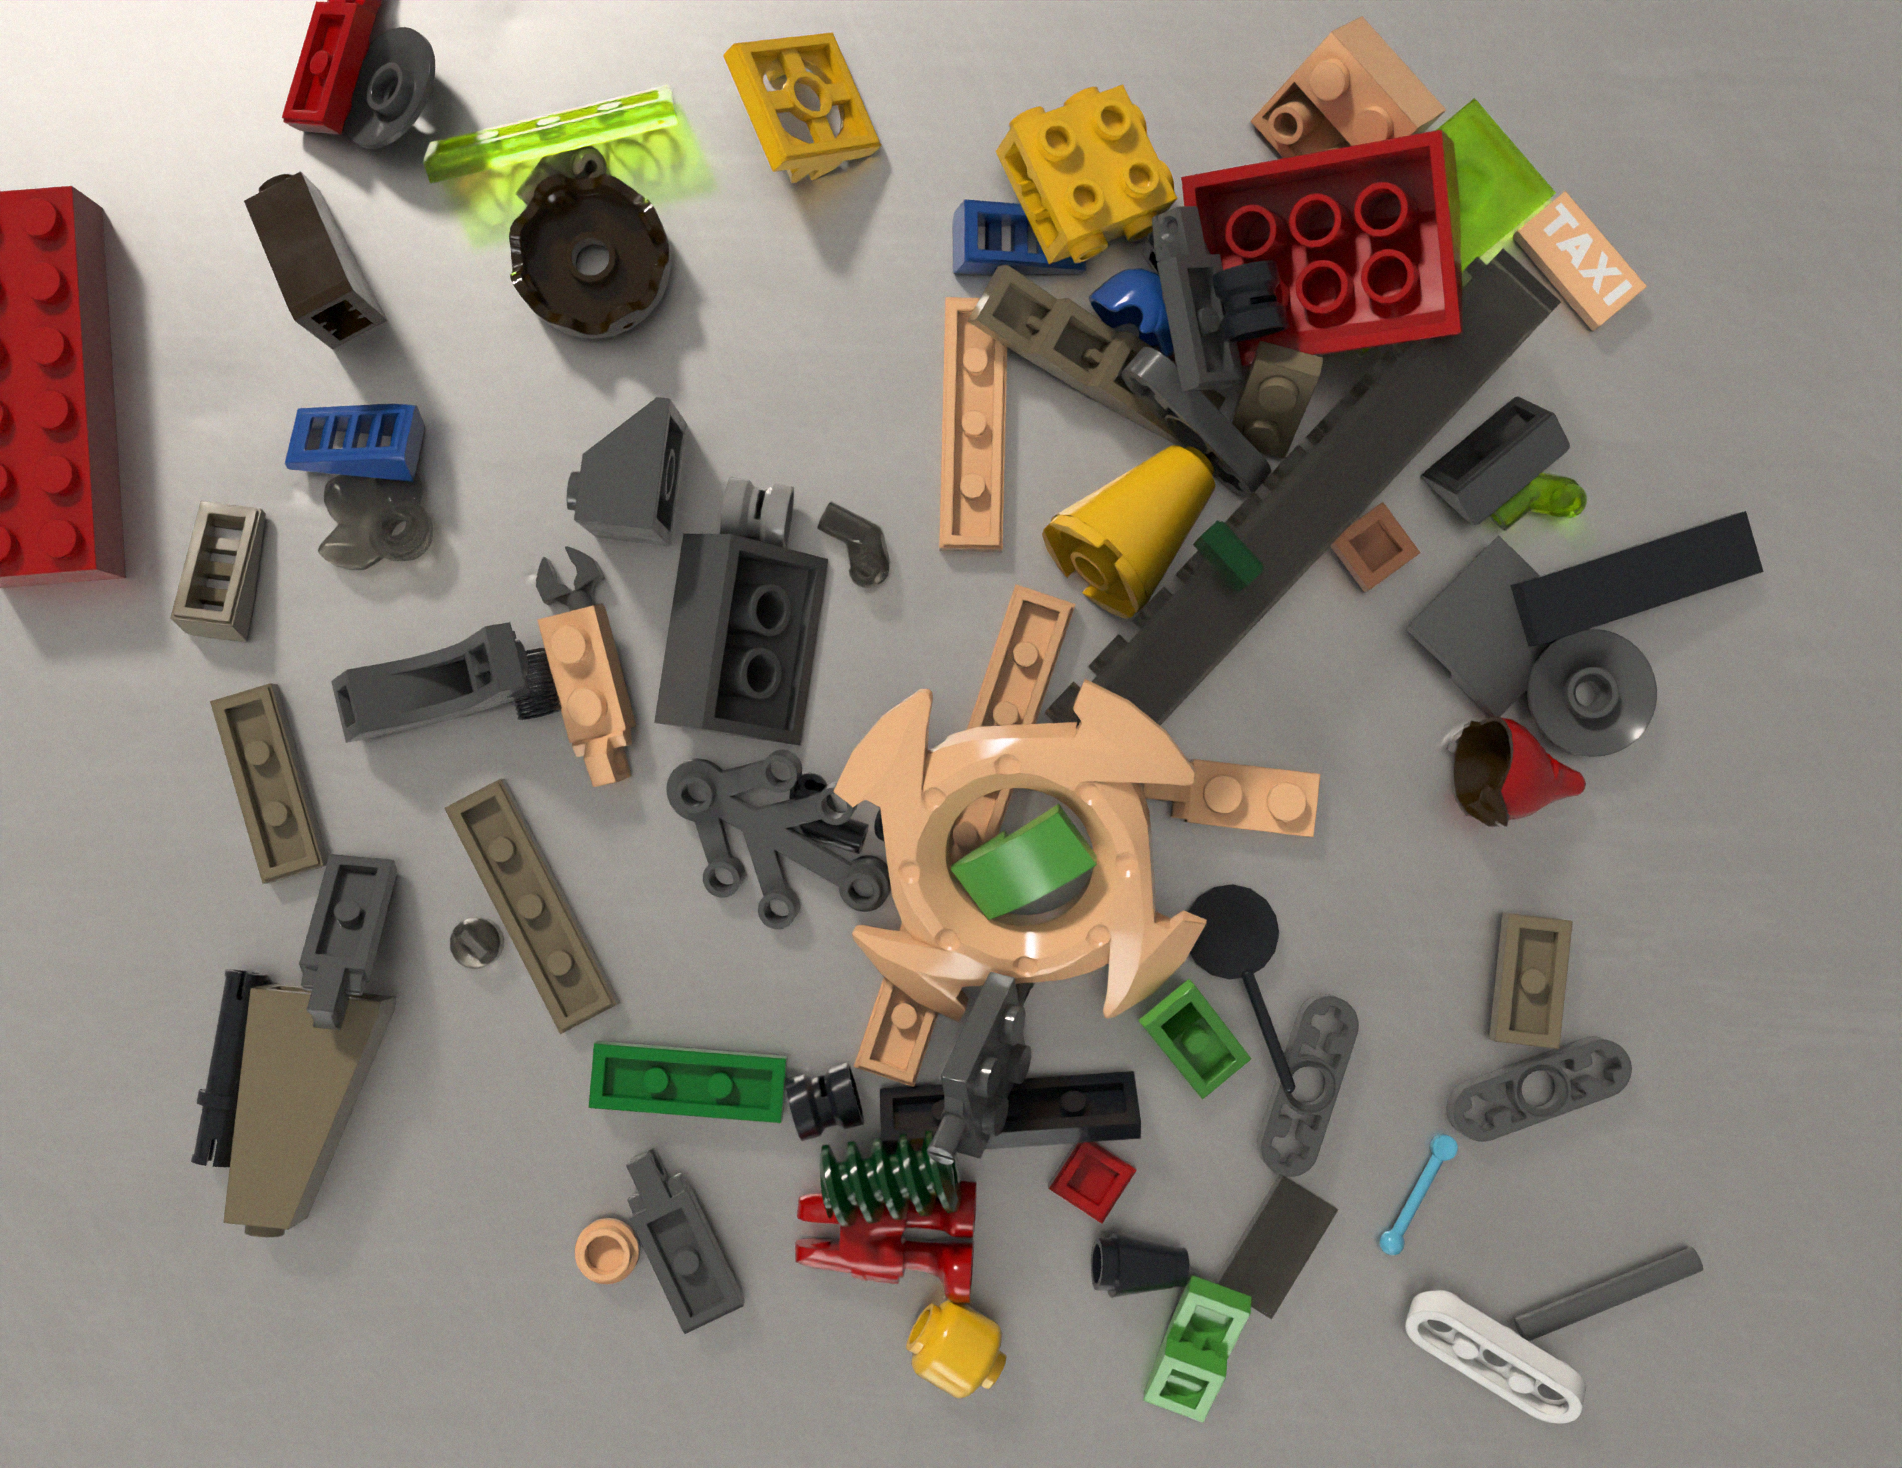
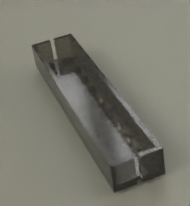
[1044,248,1561,726]

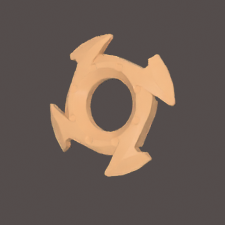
[833,679,1207,1022]

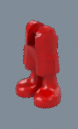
[795,1180,977,1304]

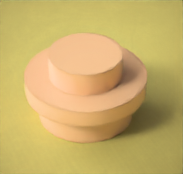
[575,1218,640,1284]

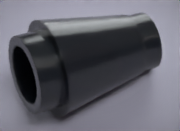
[1091,1232,1189,1298]

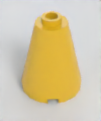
[1042,445,1215,619]

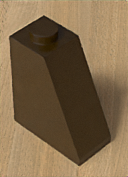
[244,171,388,349]

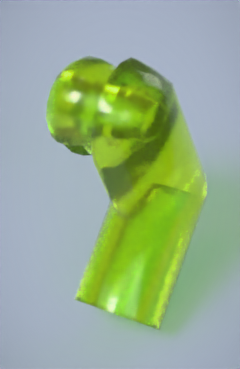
[1489,472,1587,531]

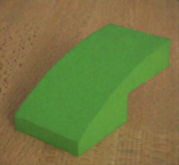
[951,803,1097,920]
[1143,1275,1252,1423]

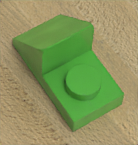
[1138,979,1251,1100]

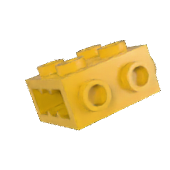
[995,84,1178,265]

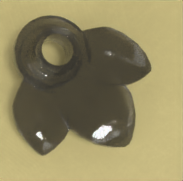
[318,471,433,571]

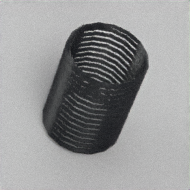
[513,648,562,720]

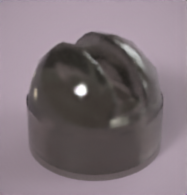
[450,917,504,969]

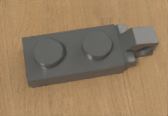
[1152,206,1244,392]
[299,854,397,1030]
[626,1148,745,1334]

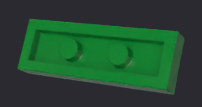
[588,1041,788,1123]

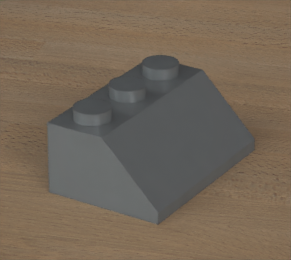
[654,533,828,745]

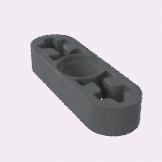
[1121,347,1272,498]
[1257,994,1359,1177]
[1446,1037,1632,1142]

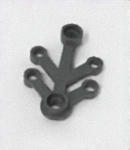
[666,749,891,929]

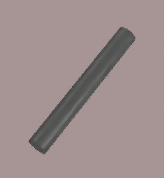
[1514,1247,1703,1341]

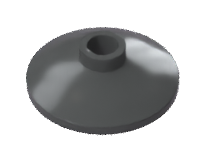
[343,27,435,149]
[1527,629,1657,757]

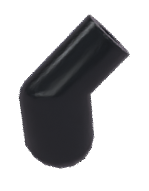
[789,772,869,854]

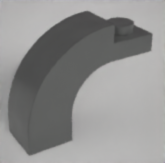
[331,622,530,743]

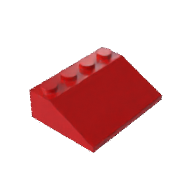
[1181,130,1463,366]

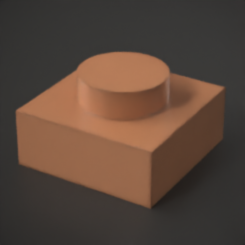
[1328,502,1421,593]

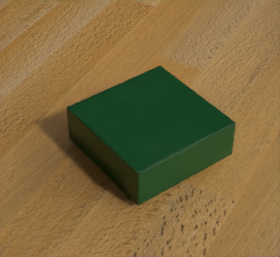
[1193,520,1265,593]

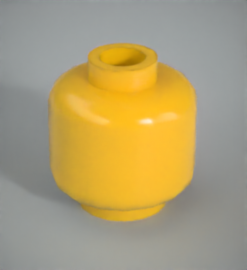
[906,1300,1007,1399]

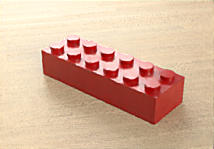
[0,186,126,588]

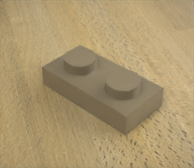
[1230,341,1323,459]
[1489,912,1573,1049]

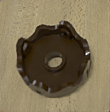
[509,174,672,339]

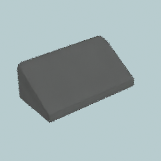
[1422,396,1570,525]

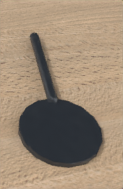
[1188,884,1296,1093]

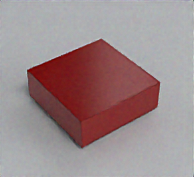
[1048,1142,1137,1224]

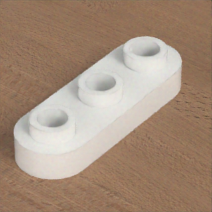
[1405,1290,1586,1424]

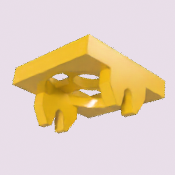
[723,32,881,183]

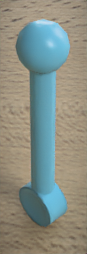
[1380,1134,1458,1255]

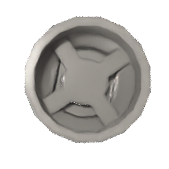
[720,477,794,548]

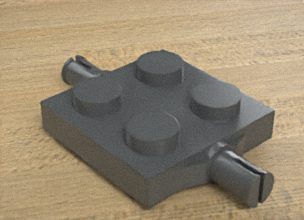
[927,972,1034,1165]

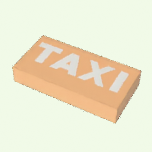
[1512,191,1647,331]

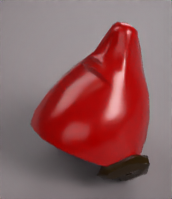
[1446,716,1586,827]

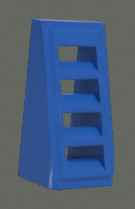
[952,199,1086,275]
[285,404,425,482]

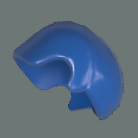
[1089,268,1174,357]

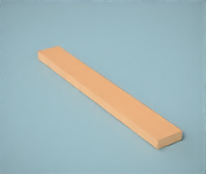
[854,584,1076,1087]

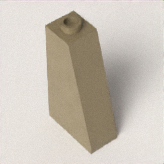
[223,983,396,1238]

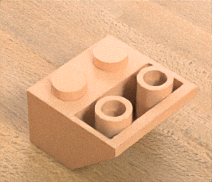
[1251,16,1446,158]

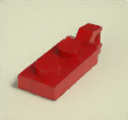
[281,0,382,135]

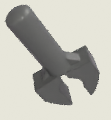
[536,546,605,611]

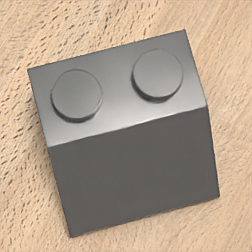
[566,397,686,546]

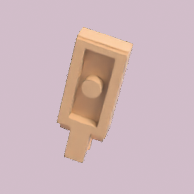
[537,603,636,787]
[1141,759,1321,837]

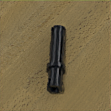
[191,969,268,1167]

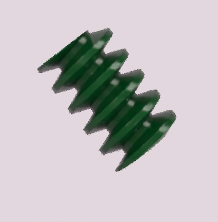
[819,1131,961,1227]

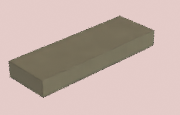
[210,683,328,884]

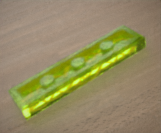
[423,85,678,184]

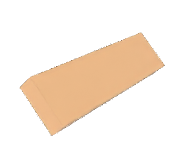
[939,297,1007,552]

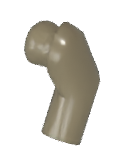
[515,145,607,205]

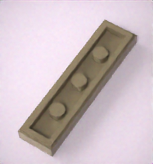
[444,779,620,1034]

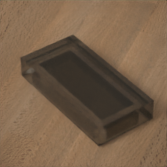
[1214,1175,1338,1320]

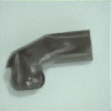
[817,501,891,588]

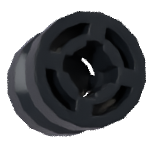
[1212,260,1290,343]
[785,1062,864,1141]

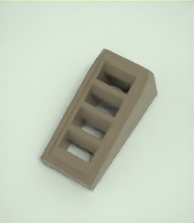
[170,501,266,642]

